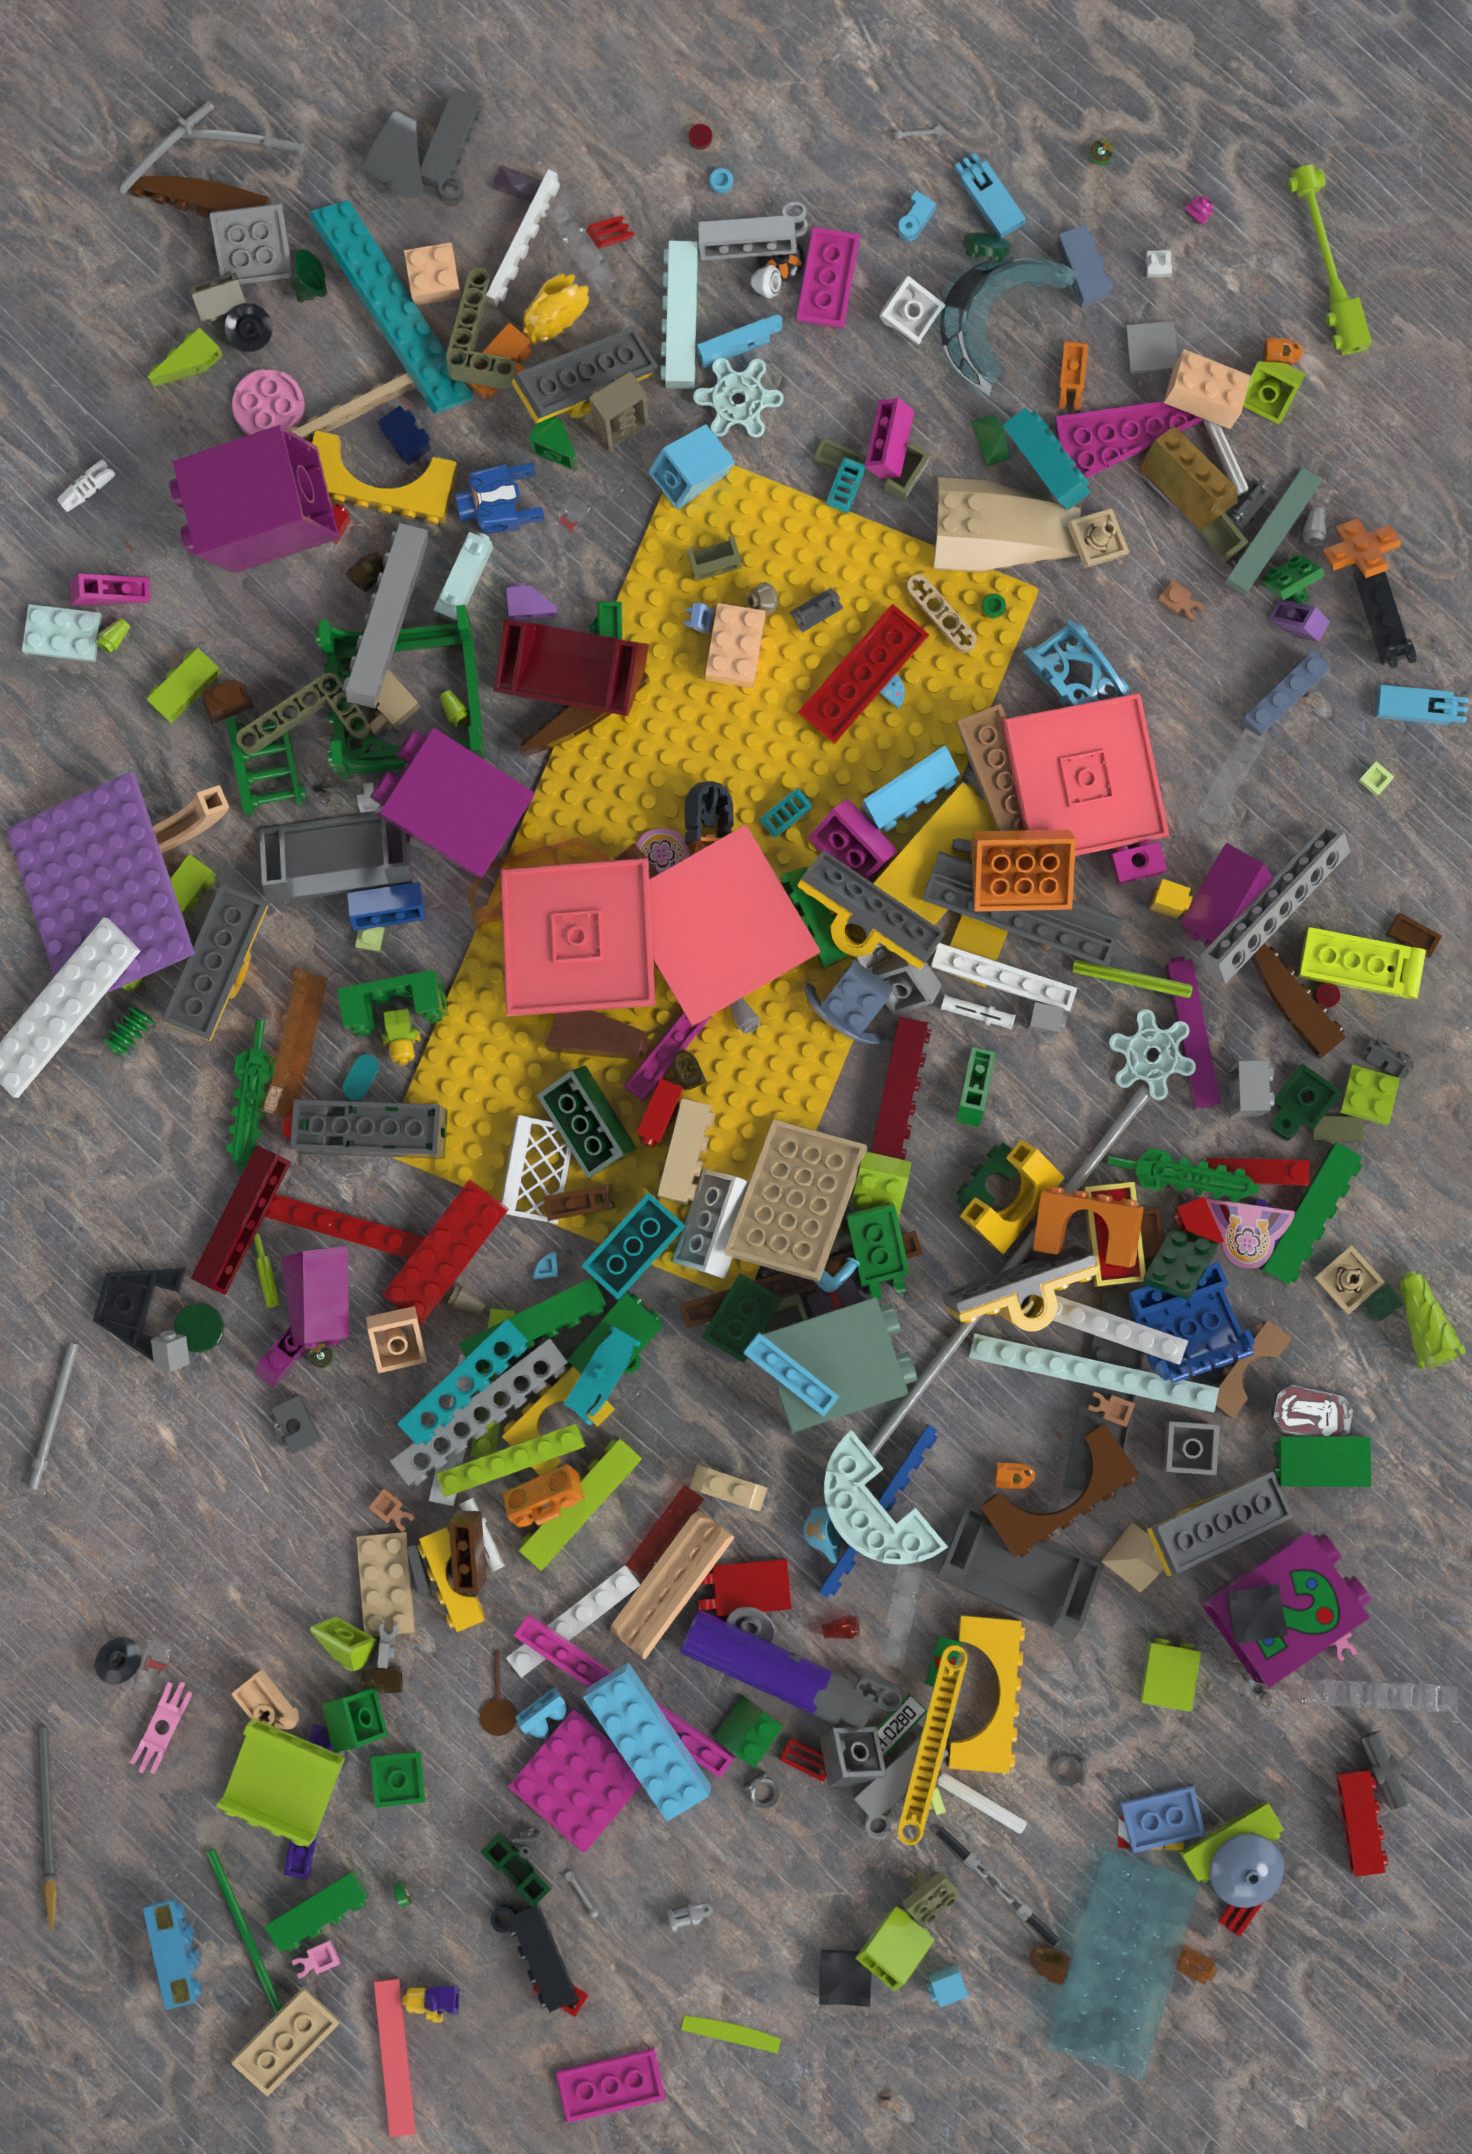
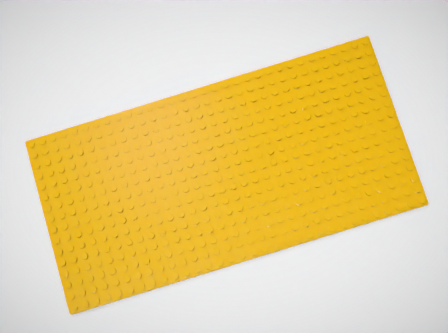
[392,465,1038,1292]

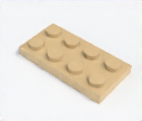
[356,1532,415,1636]
[231,1986,340,2097]

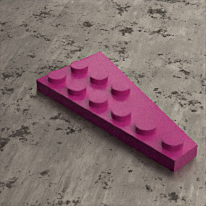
[1055,401,1202,478]

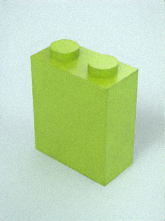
[1139,1638,1201,1712]
[856,1906,935,1992]

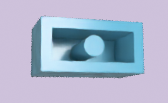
[926,1964,969,2007]

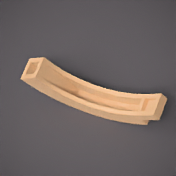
[152,785,229,854]

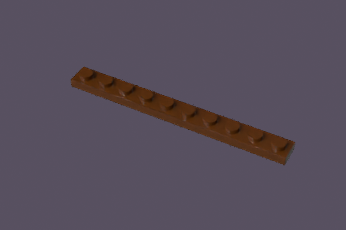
[679,1230,923,1329]

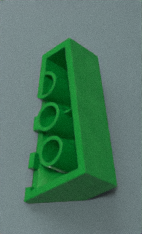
[780,866,850,970]

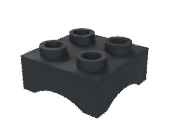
[1226,1584,1288,1644]
[819,1950,871,2007]

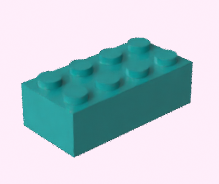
[1003,407,1091,510]
[582,1192,686,1300]

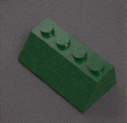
[537,1065,637,1179]

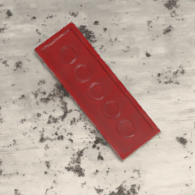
[797,603,930,745]
[382,1179,509,1326]

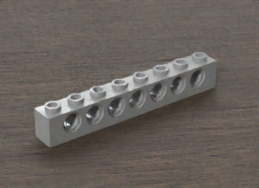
[1200,824,1351,984]
[390,1339,569,1486]

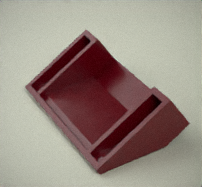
[493,619,649,716]

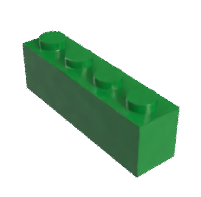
[264,1870,370,1953]

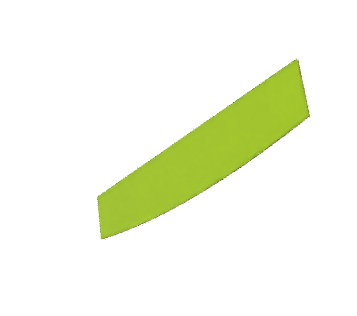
[681,2015,781,2053]

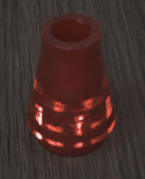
[822,1614,860,1639]

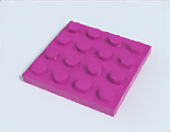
[508,1709,642,1853]

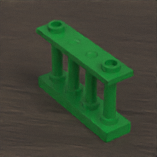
[225,711,307,817]

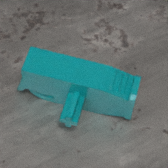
[563,1325,641,1426]

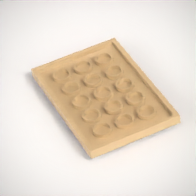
[724,1120,867,1282]

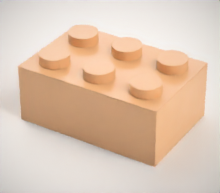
[1164,349,1251,429]
[706,603,766,688]

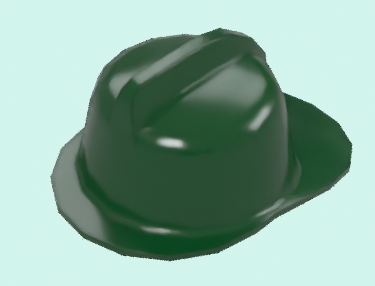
[289,249,327,303]

